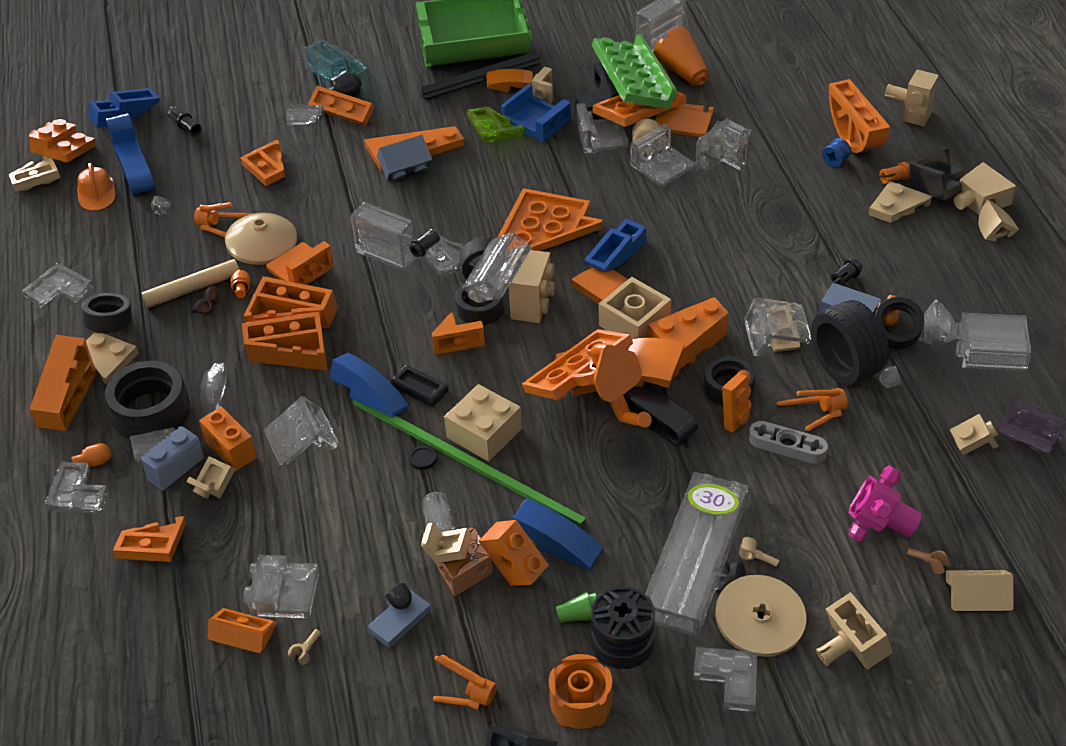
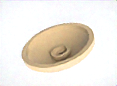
[225,213,297,265]

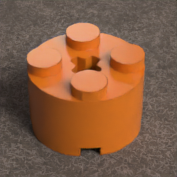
[549,654,612,729]

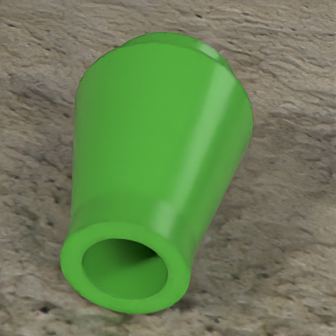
[556,591,597,624]

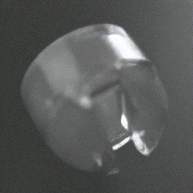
[151,196,172,215]
[879,365,901,388]

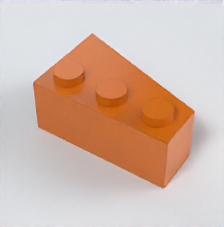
[244,276,338,328]
[30,335,97,431]

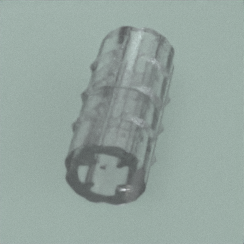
[422,492,455,532]

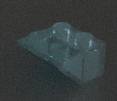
[305,39,368,83]

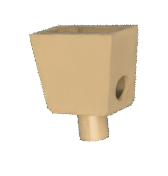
[954,162,1016,214]

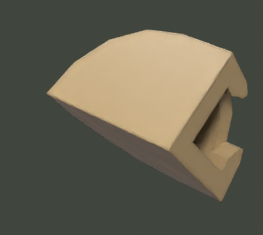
[978,199,1019,241]

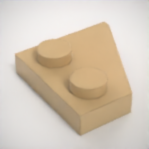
[9,156,60,192]
[869,181,932,223]
[86,332,138,385]

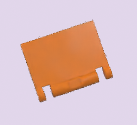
[655,103,714,138]

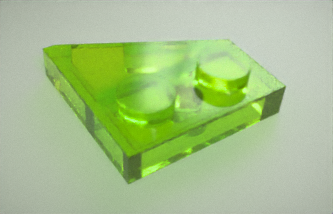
[467,106,524,142]

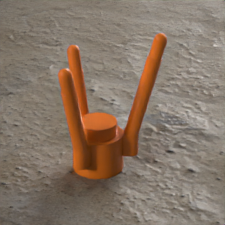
[194,202,254,237]
[776,388,848,432]
[433,655,497,710]

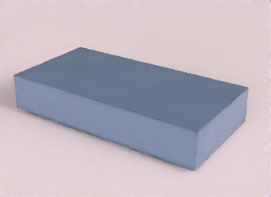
[367,590,431,649]

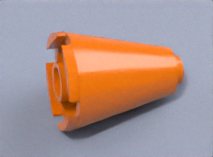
[653,27,709,86]

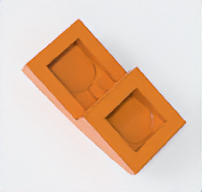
[486,69,533,93]

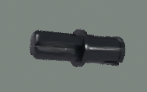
[167,106,202,137]

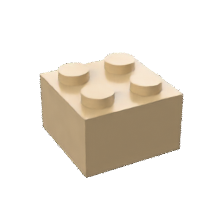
[508,249,555,323]
[599,277,671,339]
[444,384,522,462]

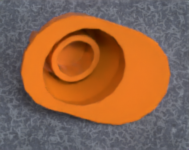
[77,163,116,211]

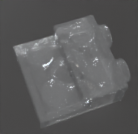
[244,555,319,619]

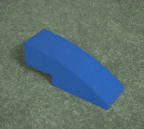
[88,88,160,128]
[584,219,647,272]
[330,353,408,417]
[513,498,603,571]

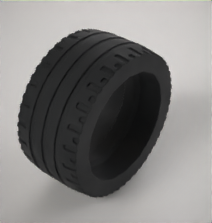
[811,300,890,385]
[105,360,190,442]

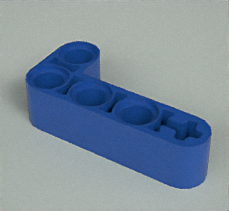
[106,113,155,195]

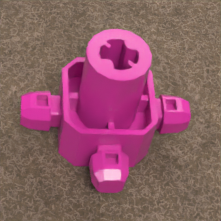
[848,465,922,542]

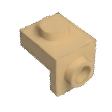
[532,67,553,104]
[950,414,999,455]
[187,456,235,499]
[421,522,472,563]

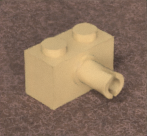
[885,70,939,127]
[816,592,893,670]

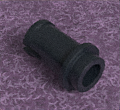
[409,229,440,257]
[831,258,862,286]

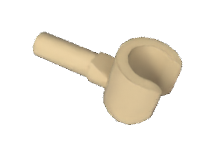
[739,537,779,567]
[288,629,321,665]

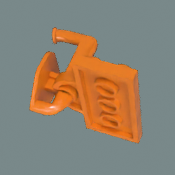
[522,329,651,428]

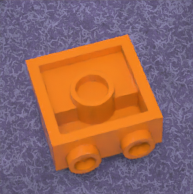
[29,120,95,163]

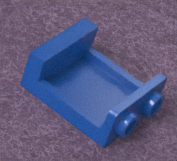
[501,84,571,143]

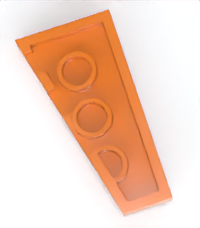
[364,126,465,172]

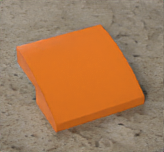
[571,267,628,304]
[628,338,685,388]

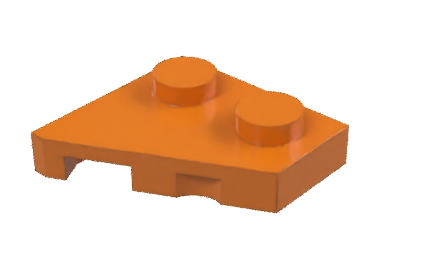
[240,140,285,186]

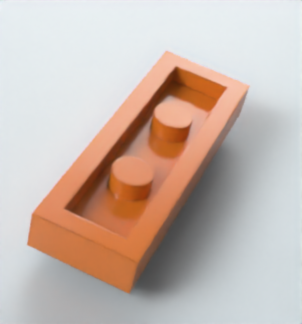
[308,85,375,126]

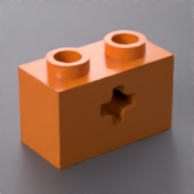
[199,407,257,472]
[479,520,549,586]

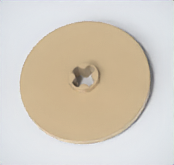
[715,575,806,657]

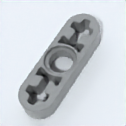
[749,421,828,464]

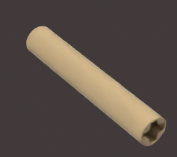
[141,259,239,309]

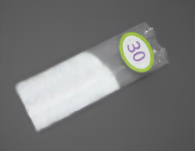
[645,472,749,637]

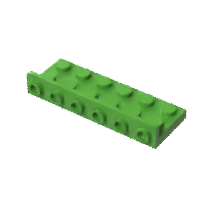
[592,34,677,110]

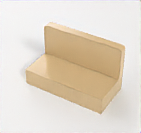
[946,570,1013,611]

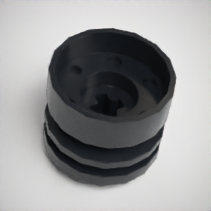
[591,587,655,669]

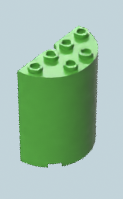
[416,0,533,67]

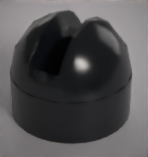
[386,583,412,610]

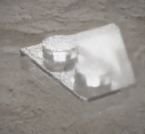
[423,236,482,278]

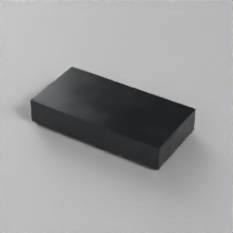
[390,365,449,407]

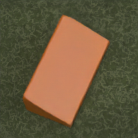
[207,608,276,653]

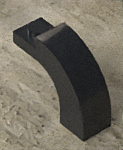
[575,62,619,126]

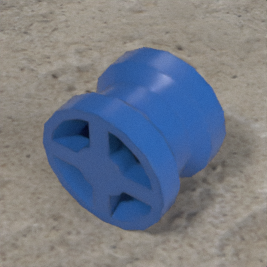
[822,138,852,167]

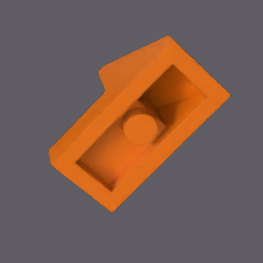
[432,312,485,355]

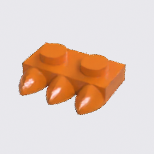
[722,370,751,433]

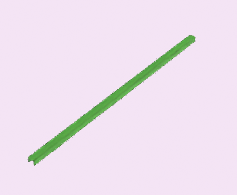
[353,400,586,528]

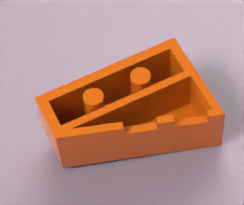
[648,297,728,378]
[242,312,328,371]

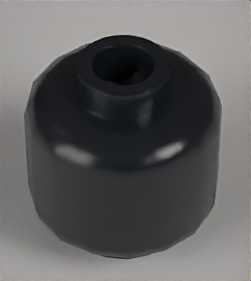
[330,70,362,97]

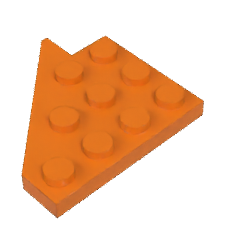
[496,188,603,260]

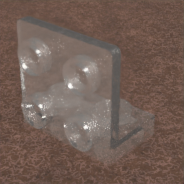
[576,103,628,153]
[695,118,748,178]
[630,124,695,187]
[744,297,811,357]
[264,396,340,467]

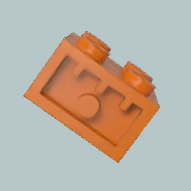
[266,241,334,285]

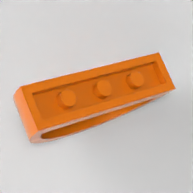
[829,79,890,153]

